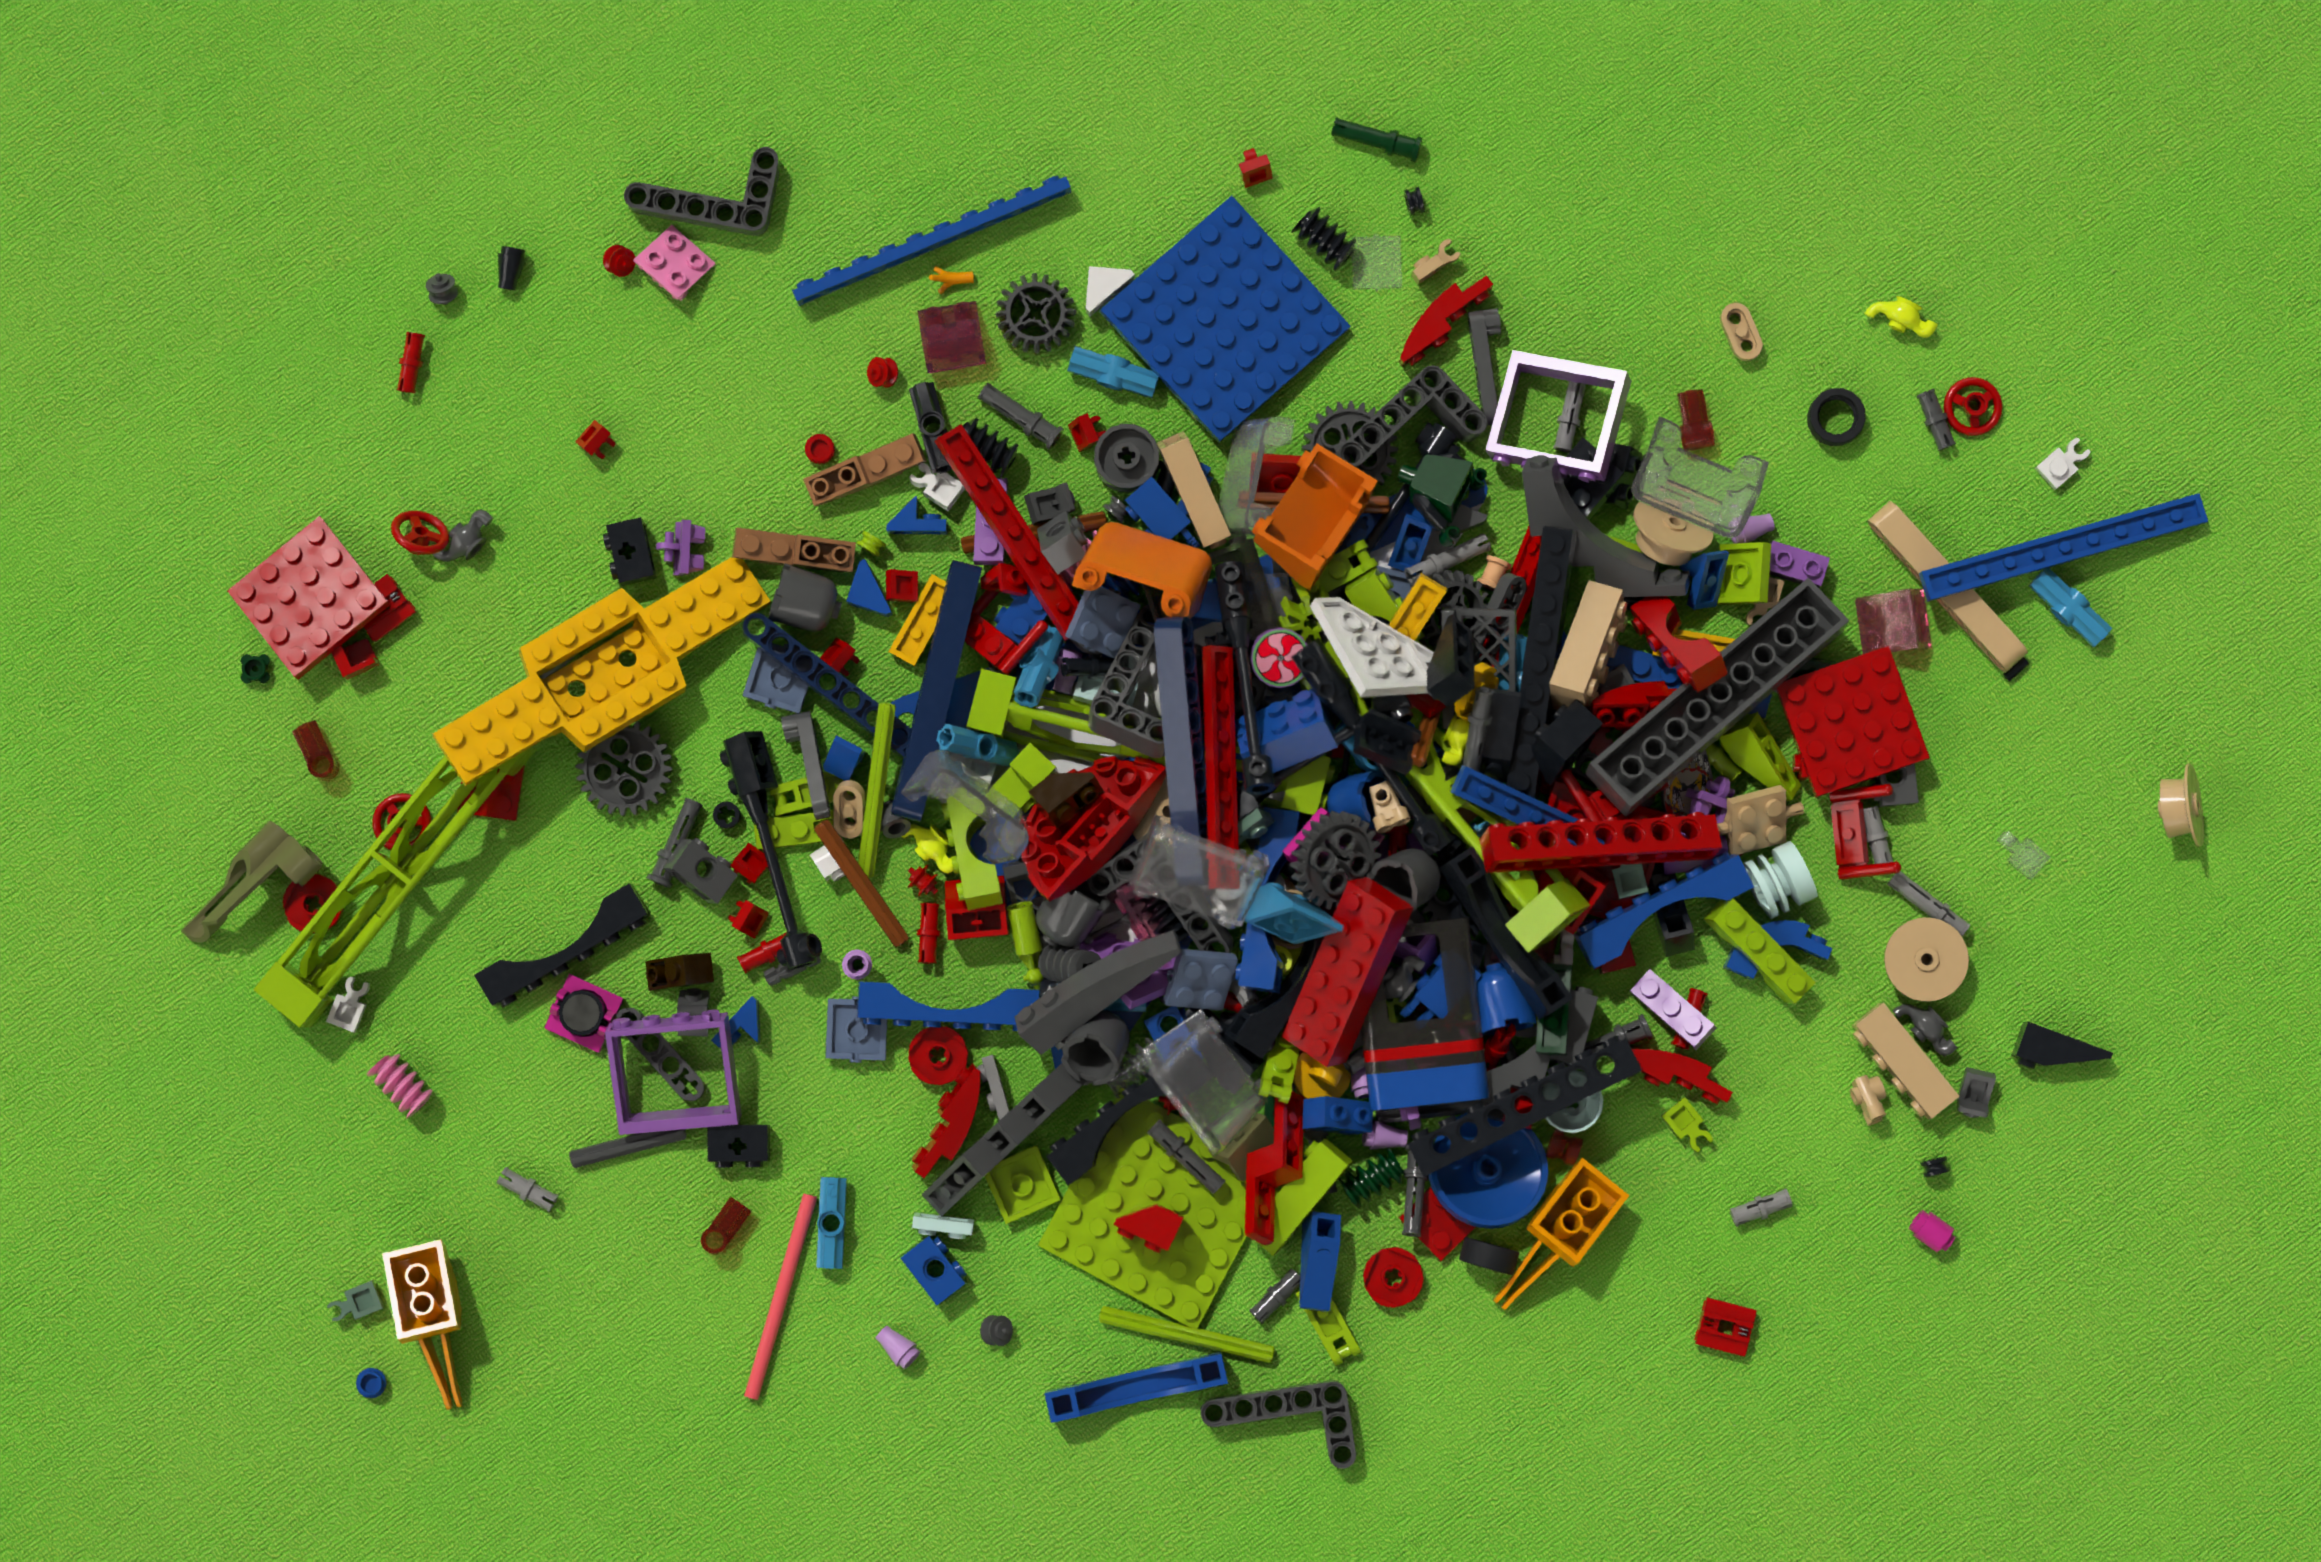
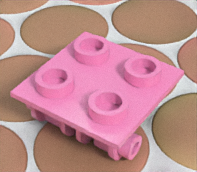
[633,225,716,301]

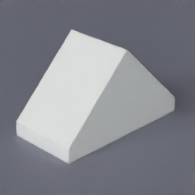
[1086,266,1135,317]

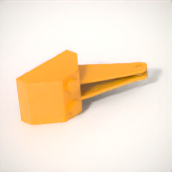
[1493,1158,1629,1310]
[382,1240,462,1410]

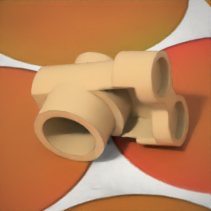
[1369,781,1411,833]
[1850,1075,1886,1126]

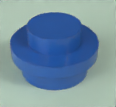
[356,1368,387,1398]

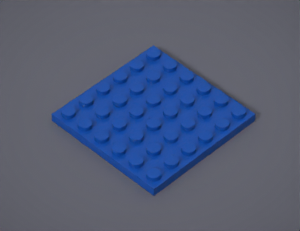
[1100,196,1351,443]

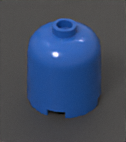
[1326,770,1403,831]
[1472,963,1537,1037]

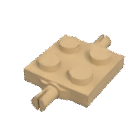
[1717,785,1804,855]

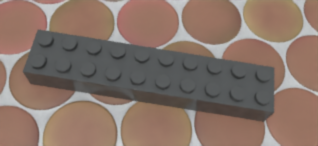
[1585,578,1849,817]

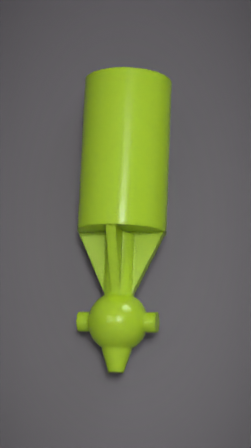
[1006,901,1044,990]

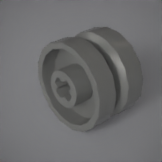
[1094,424,1159,493]

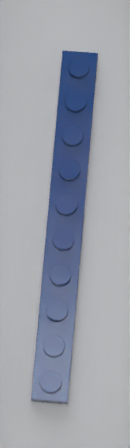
[792,176,1071,306]
[1919,493,2208,602]

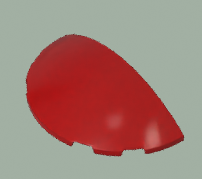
[1021,756,1166,901]

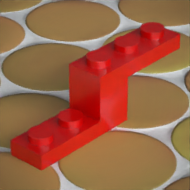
[1245,1091,1304,1246]

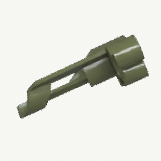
[181,821,324,943]

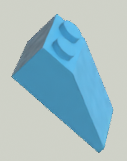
[1245,883,1343,944]

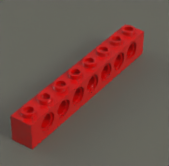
[1479,812,1722,873]

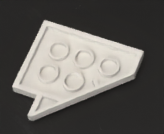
[1310,597,1434,697]

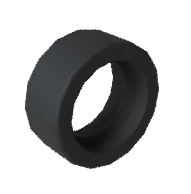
[1807,388,1866,446]
[1459,1237,1519,1275]

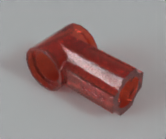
[1677,389,1715,451]
[292,720,339,781]
[701,1196,752,1255]

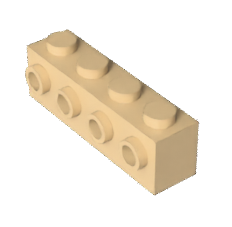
[1852,1002,1959,1119]

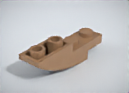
[803,433,926,507]
[732,527,856,572]

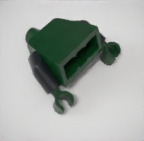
[1398,452,1487,547]

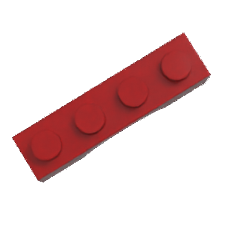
[1630,596,1728,692]

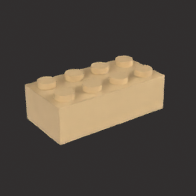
[1549,580,1628,711]

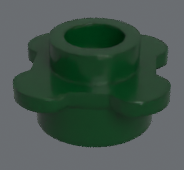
[240,654,270,684]

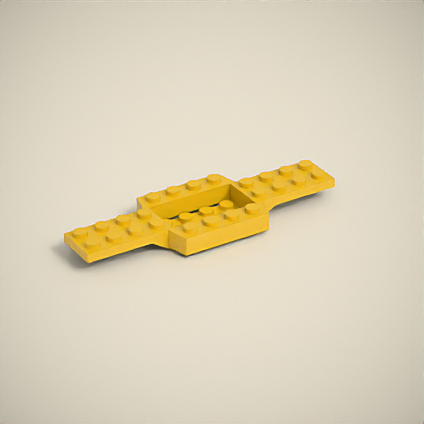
[433,557,771,786]

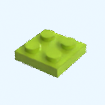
[1717,542,1771,605]
[985,1145,1061,1224]

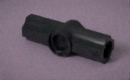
[909,382,952,474]

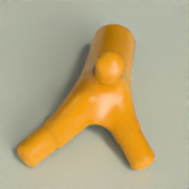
[929,266,974,294]

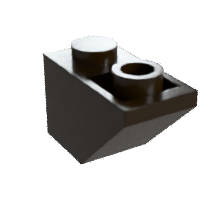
[1028,772,1104,828]
[645,953,714,991]

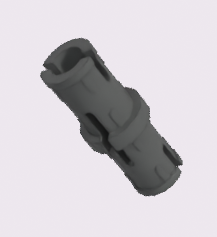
[1916,389,1956,451]
[1249,1268,1300,1324]

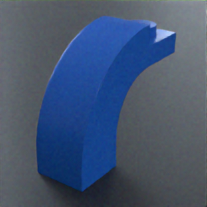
[1723,920,1833,980]

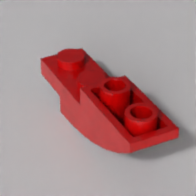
[1399,275,1493,367]
[1589,681,1676,727]
[1632,1049,1733,1105]
[912,1063,980,1178]

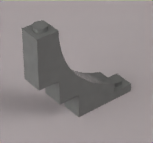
[1522,455,1691,597]
[1438,986,1598,1122]
[921,1064,1088,1216]

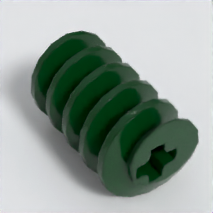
[1338,1148,1404,1209]

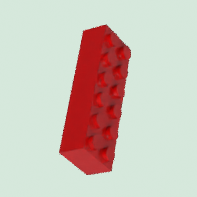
[1281,877,1414,1067]

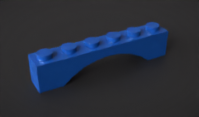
[1235,808,1306,994]
[1574,852,1754,969]
[857,982,1040,1031]
[1044,1352,1228,1423]

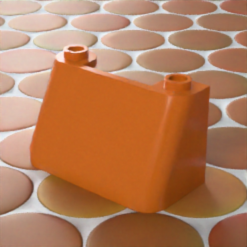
[1252,443,1378,591]
[1072,522,1212,618]

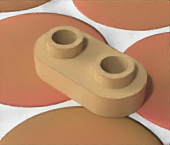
[1720,303,1763,361]
[833,780,865,839]

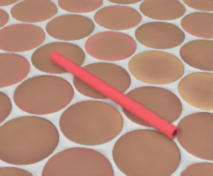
[744,1193,818,1400]

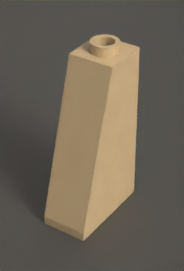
[1156,431,1231,549]

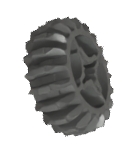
[996,273,1076,354]
[1422,570,1489,647]

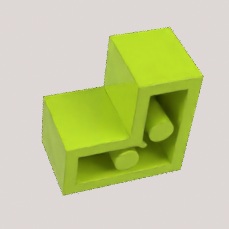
[990,743,1058,815]

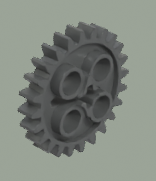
[1301,401,1398,492]
[575,721,674,817]
[1290,811,1381,909]

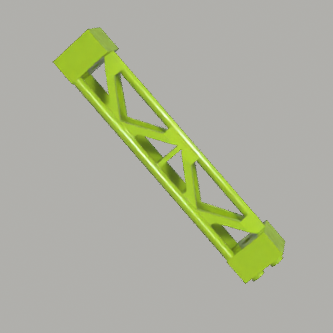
[1300,641,1590,953]
[966,669,1335,818]
[253,746,537,1028]

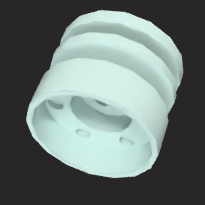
[1743,841,1818,919]
[1542,1070,1604,1133]

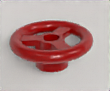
[1943,377,2003,436]
[391,510,449,555]
[372,793,432,850]

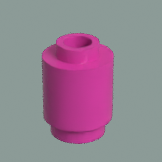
[1909,1210,1955,1253]

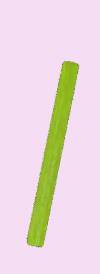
[858,702,896,878]
[1099,1306,1275,1363]

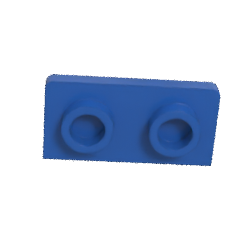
[994,582,1048,645]

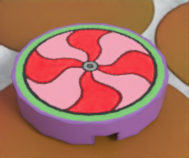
[1249,627,1307,688]

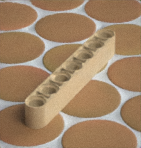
[1867,501,2028,673]

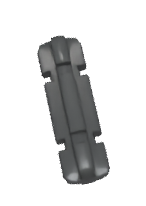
[764,956,821,986]

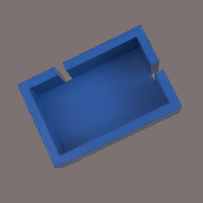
[1235,689,1338,773]

